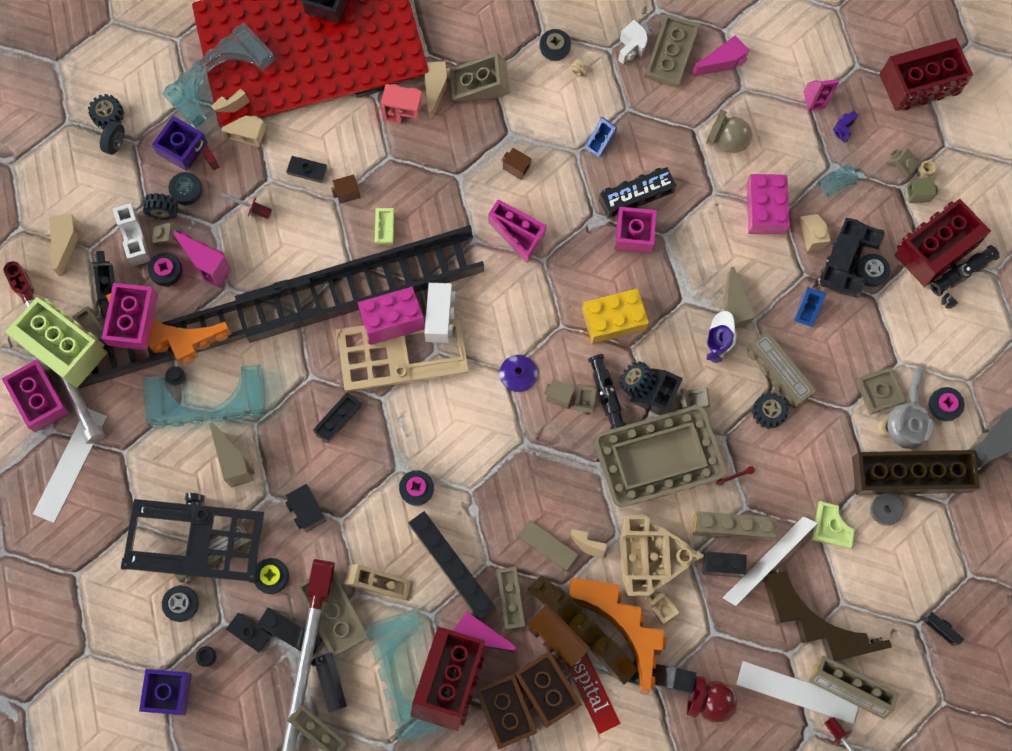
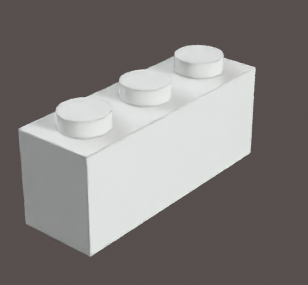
[425,283,456,343]

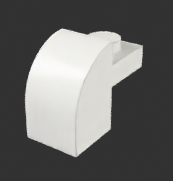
[618,20,647,64]

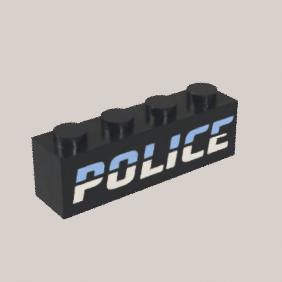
[599,167,677,219]

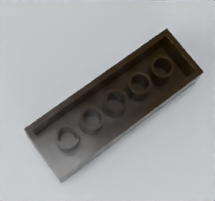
[852,450,980,495]

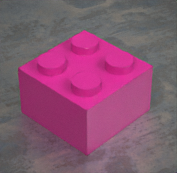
[614,207,657,253]

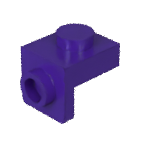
[833,111,858,143]

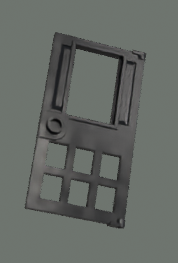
[121,499,265,583]

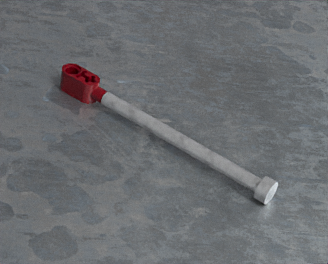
[3,261,105,444]
[282,559,335,751]

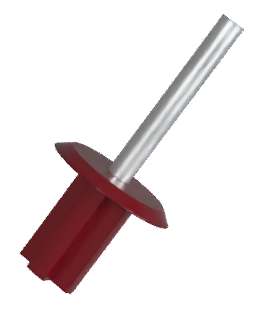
[220,192,272,219]
[824,717,854,751]

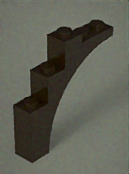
[527,575,638,685]

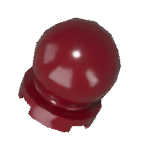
[686,676,738,723]

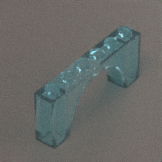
[162,23,276,129]
[143,364,267,429]
[366,609,450,745]

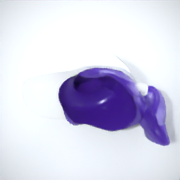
[706,311,737,363]

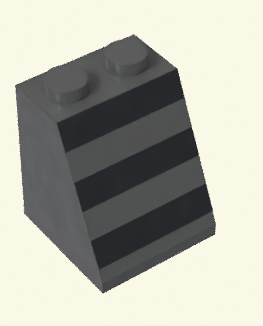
[969,407,1012,468]

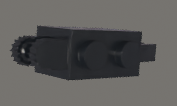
[91,251,115,318]

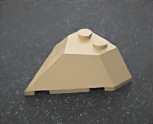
[620,515,704,596]

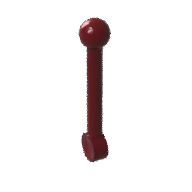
[717,466,755,485]

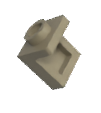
[886,148,920,177]
[152,223,183,247]
[574,384,597,415]
[679,387,711,409]

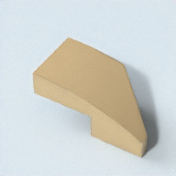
[211,89,250,112]
[570,529,607,559]
[643,593,680,626]

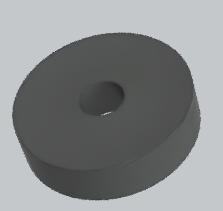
[870,494,904,526]

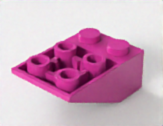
[173,231,231,288]

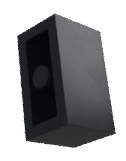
[285,484,327,532]
[702,551,747,578]

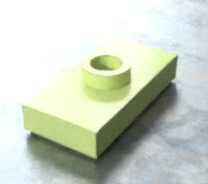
[375,208,394,245]

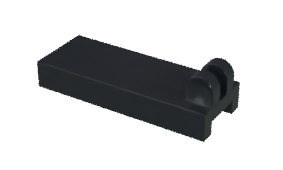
[313,392,362,443]
[311,652,347,713]

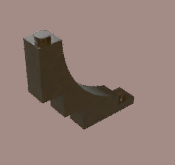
[763,569,892,661]

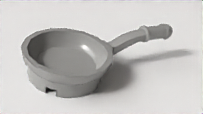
[888,366,933,449]

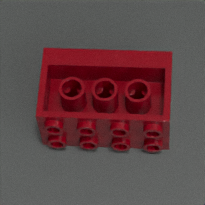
[879,38,973,111]
[895,199,991,288]
[410,626,487,731]

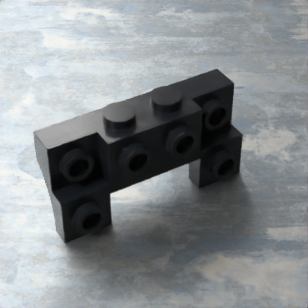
[819,218,885,298]

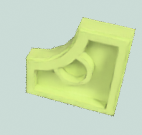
[811,501,855,549]

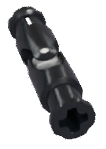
[930,245,1000,296]
[588,354,626,430]

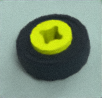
[254,558,289,594]

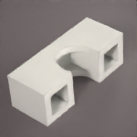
[113,203,151,267]

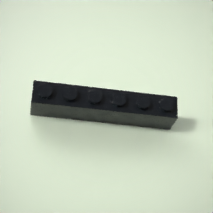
[408,511,496,621]

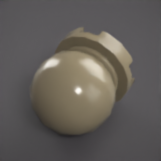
[706,109,753,153]

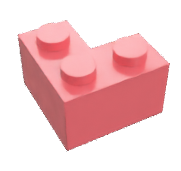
[381,84,422,124]

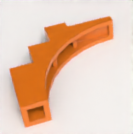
[106,294,232,365]
[568,577,667,695]

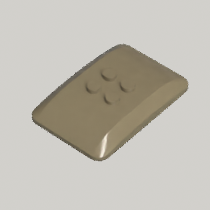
[594,406,725,507]

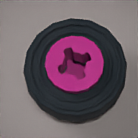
[147,252,183,286]
[928,387,965,422]
[399,470,434,505]

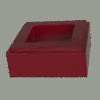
[202,146,220,171]

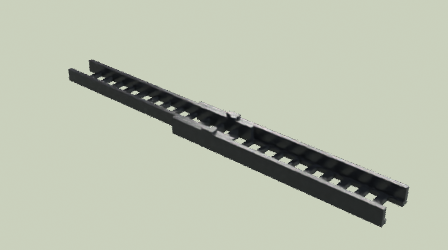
[78,225,484,388]

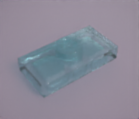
[818,163,859,197]

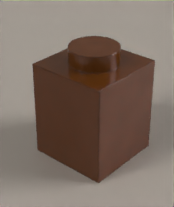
[502,148,531,180]
[331,174,361,204]

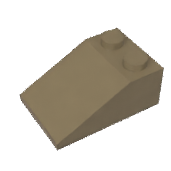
[450,53,510,102]
[209,423,255,488]

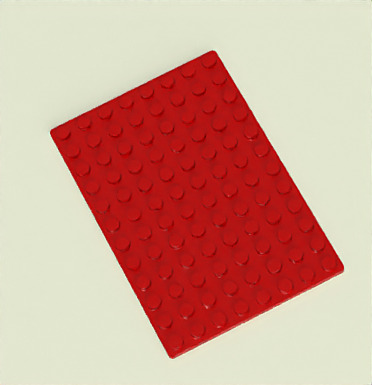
[192,0,429,128]

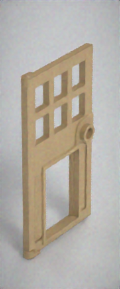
[335,310,469,392]

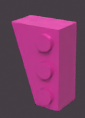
[488,199,547,263]

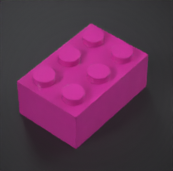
[746,174,790,235]
[102,283,158,350]
[357,287,425,345]
[2,359,70,433]

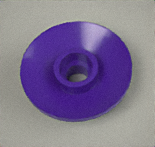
[499,355,537,392]

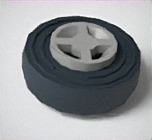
[855,254,890,287]
[161,585,199,622]

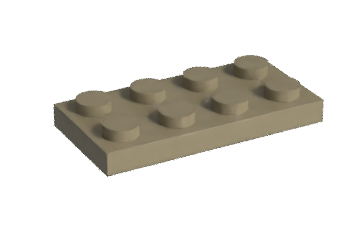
[644,14,699,88]
[296,571,369,658]

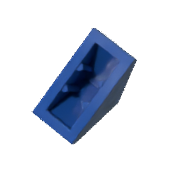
[584,117,617,158]
[794,287,826,327]

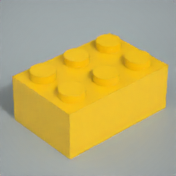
[582,288,649,344]

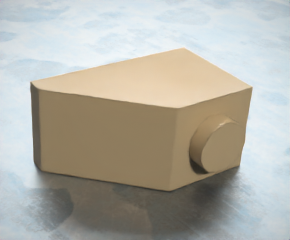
[221,116,266,147]
[799,214,831,252]

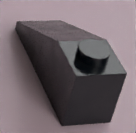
[257,607,323,657]
[630,660,697,694]

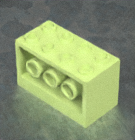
[5,297,107,389]

